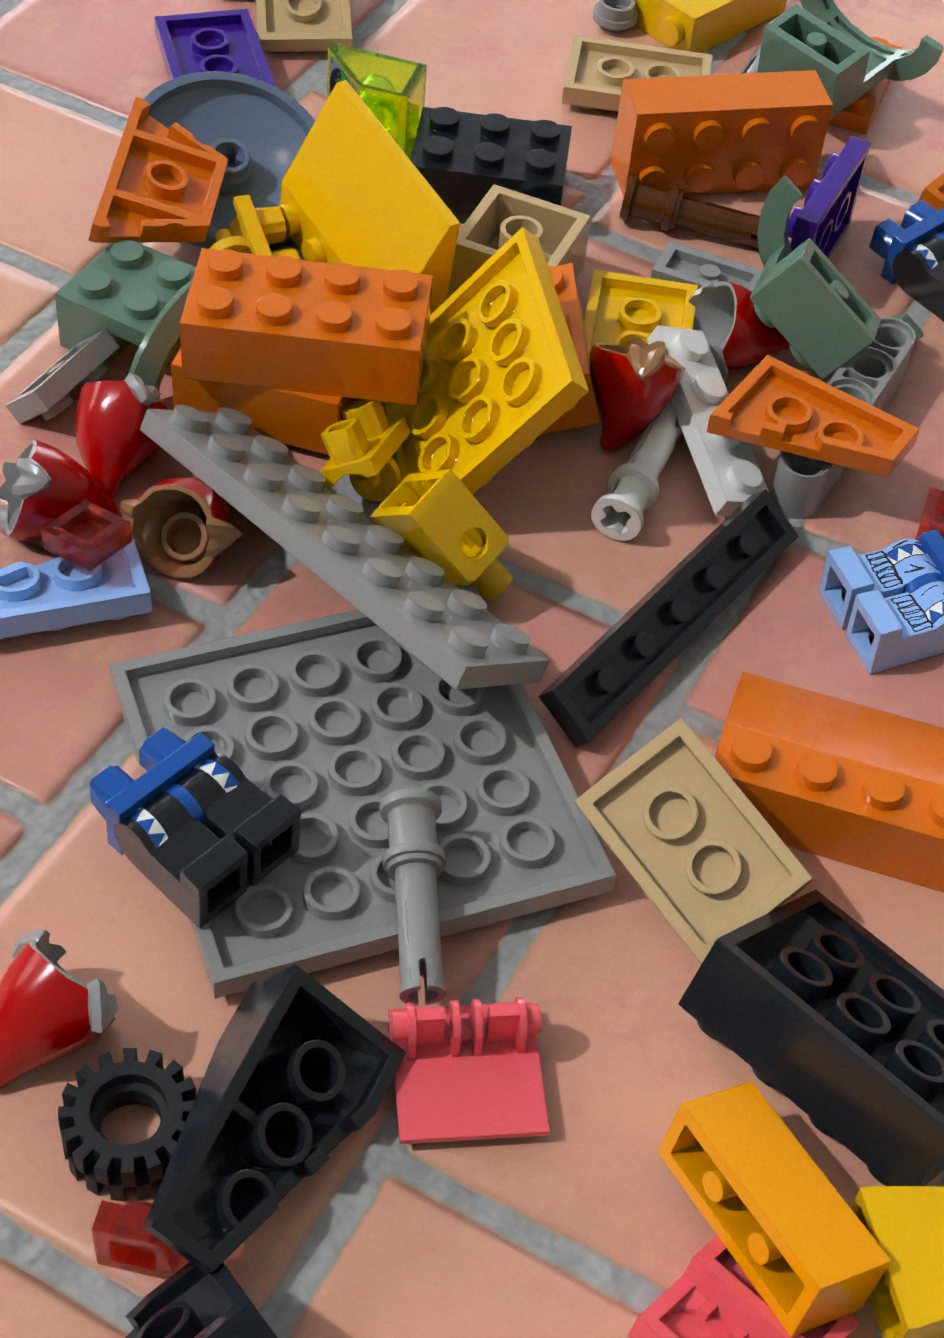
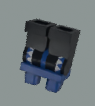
[869,200,944,321]
[89,727,301,929]

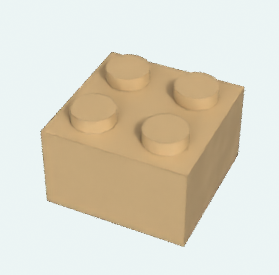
[448,184,591,295]

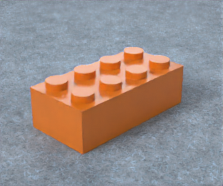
[611,70,833,198]
[179,248,433,405]

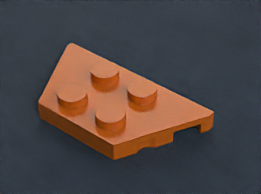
[88,96,228,243]

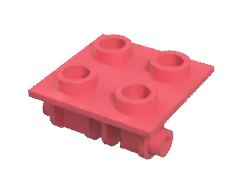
[388,997,550,1144]

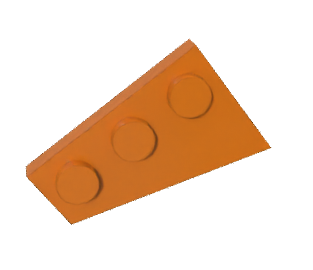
[706,355,920,477]

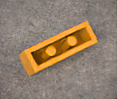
[657,1081,891,1338]

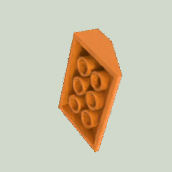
[714,671,944,892]

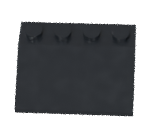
[678,889,944,1186]

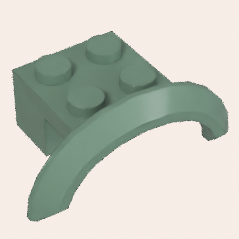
[757,0,944,119]
[750,175,924,380]
[55,240,196,391]

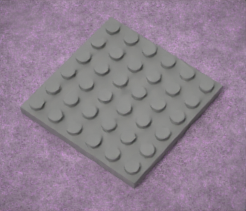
[110,584,617,999]

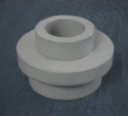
[593,0,638,33]

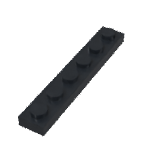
[538,489,799,747]

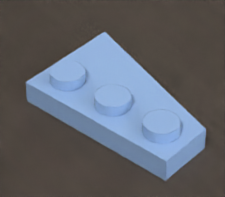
[0,522,153,640]

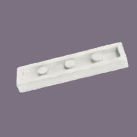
[647,325,770,516]

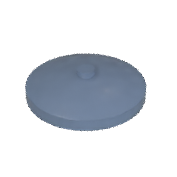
[143,71,315,249]

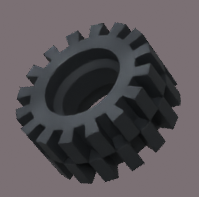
[58,1048,196,1202]

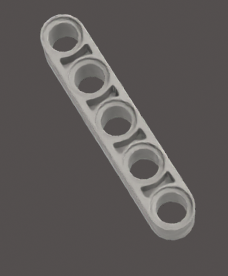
[770,317,916,519]

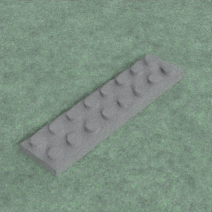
[140,405,550,690]

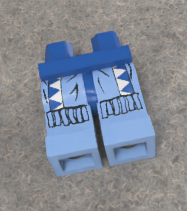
[818,529,944,675]

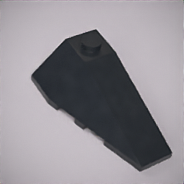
[143,965,406,1273]

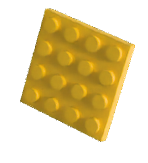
[381,227,589,494]

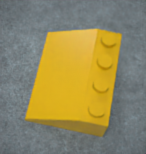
[279,80,460,315]

